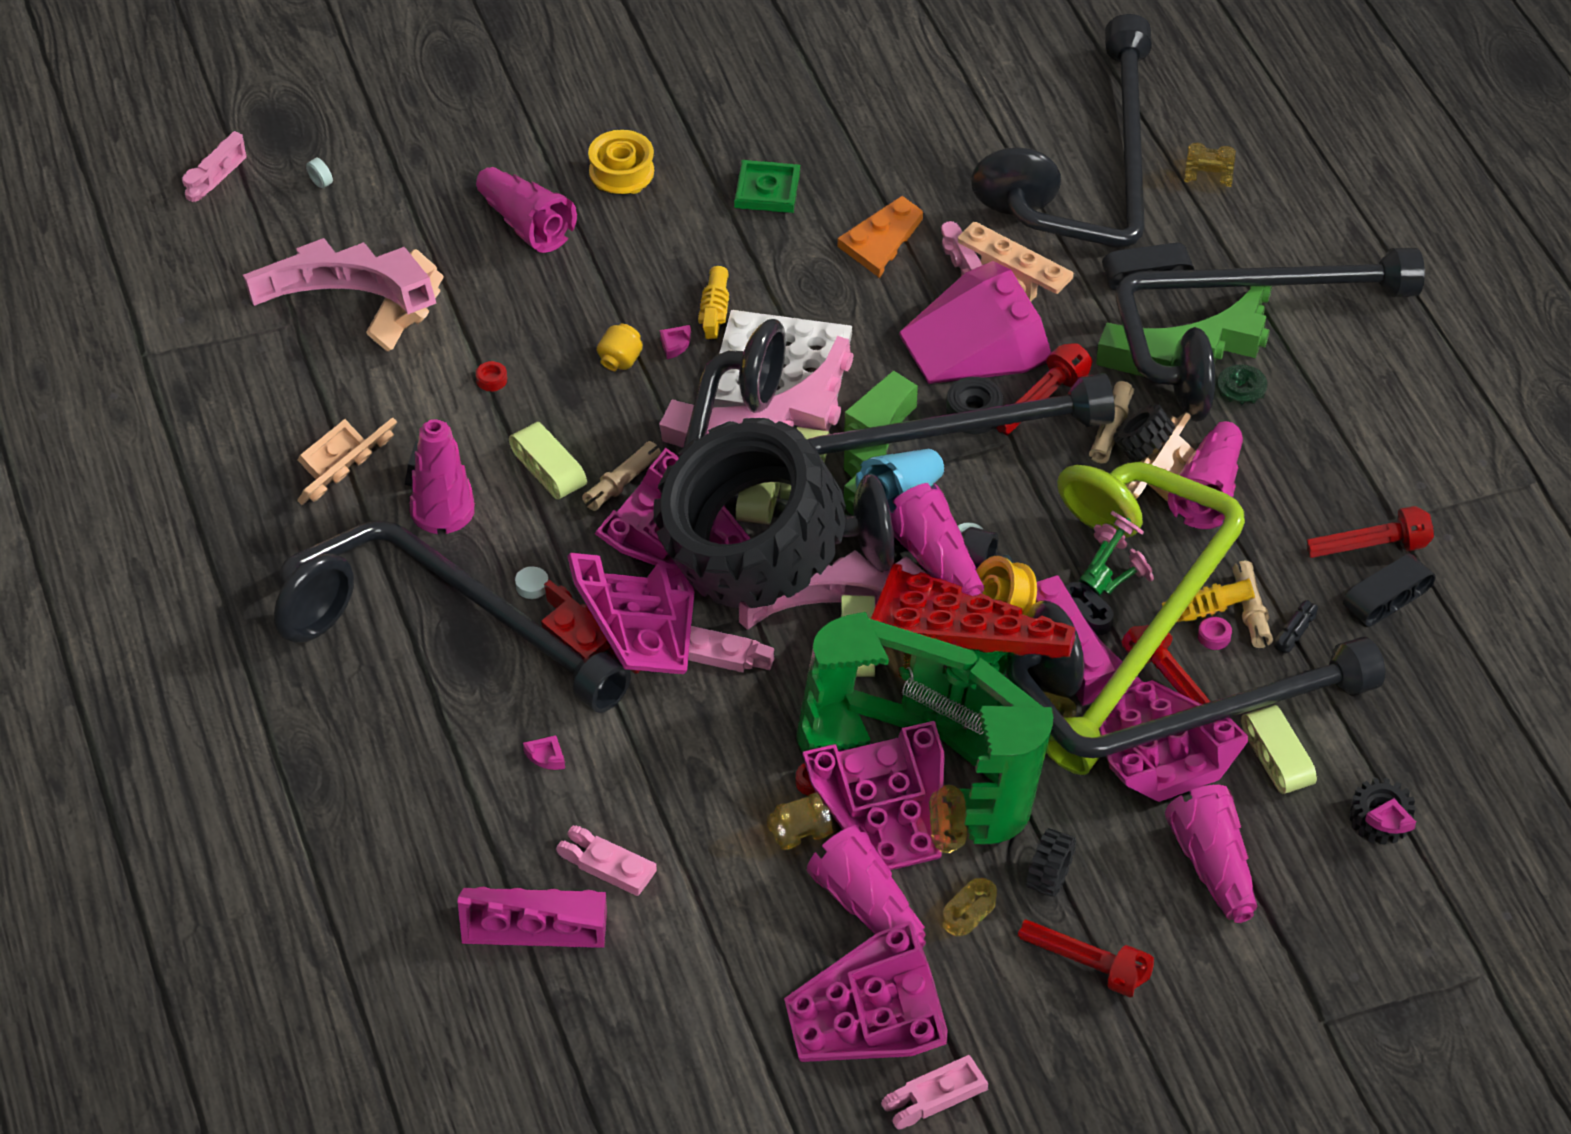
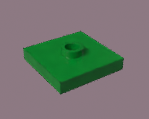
[734,160,800,213]

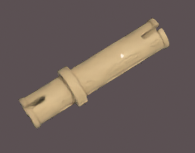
[1089,381,1134,463]
[582,441,661,511]
[1232,561,1273,648]

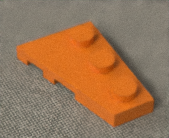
[837,196,923,278]

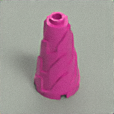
[476,167,577,253]
[409,419,475,534]
[1168,421,1243,529]
[890,483,985,596]
[1165,785,1257,923]
[807,825,926,948]

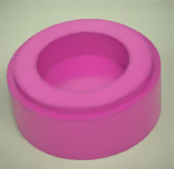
[1198,617,1232,650]

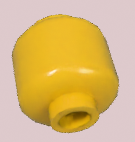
[597,324,643,371]

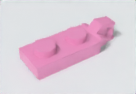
[688,626,774,672]

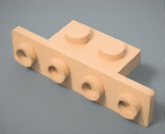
[958,222,1074,301]
[366,249,444,351]
[1125,412,1196,502]
[297,418,397,505]

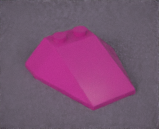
[899,261,1051,384]
[567,553,694,674]

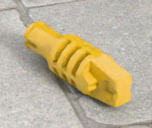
[698,266,729,339]
[1162,578,1256,622]

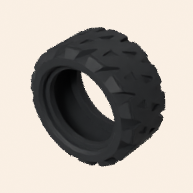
[654,418,846,608]

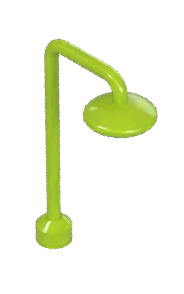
[1046,462,1245,775]

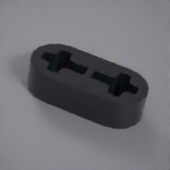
[1065,582,1114,635]

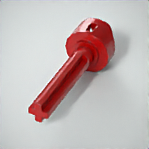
[996,343,1092,436]
[1306,506,1434,558]
[1121,625,1211,704]
[1018,919,1154,998]

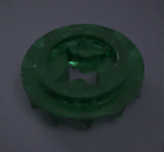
[1217,364,1268,405]

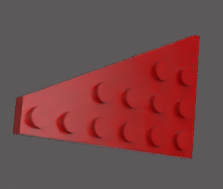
[871,563,1075,658]

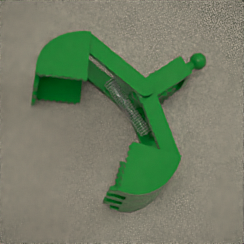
[797,612,1053,844]

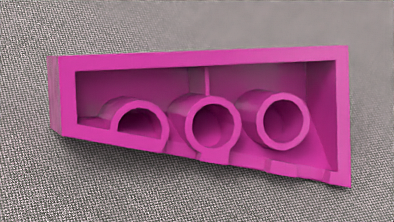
[1036,575,1143,706]
[458,887,607,948]

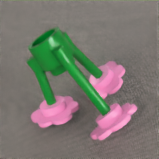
[1079,511,1154,596]

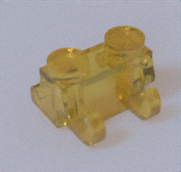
[1184,143,1236,187]
[766,792,834,850]

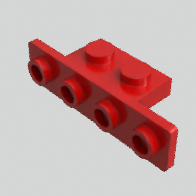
[541,580,641,674]

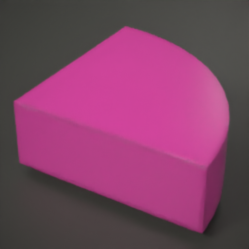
[660,325,691,359]
[523,735,565,770]
[1365,798,1416,834]

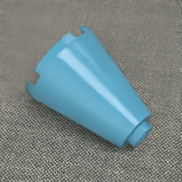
[856,449,944,513]

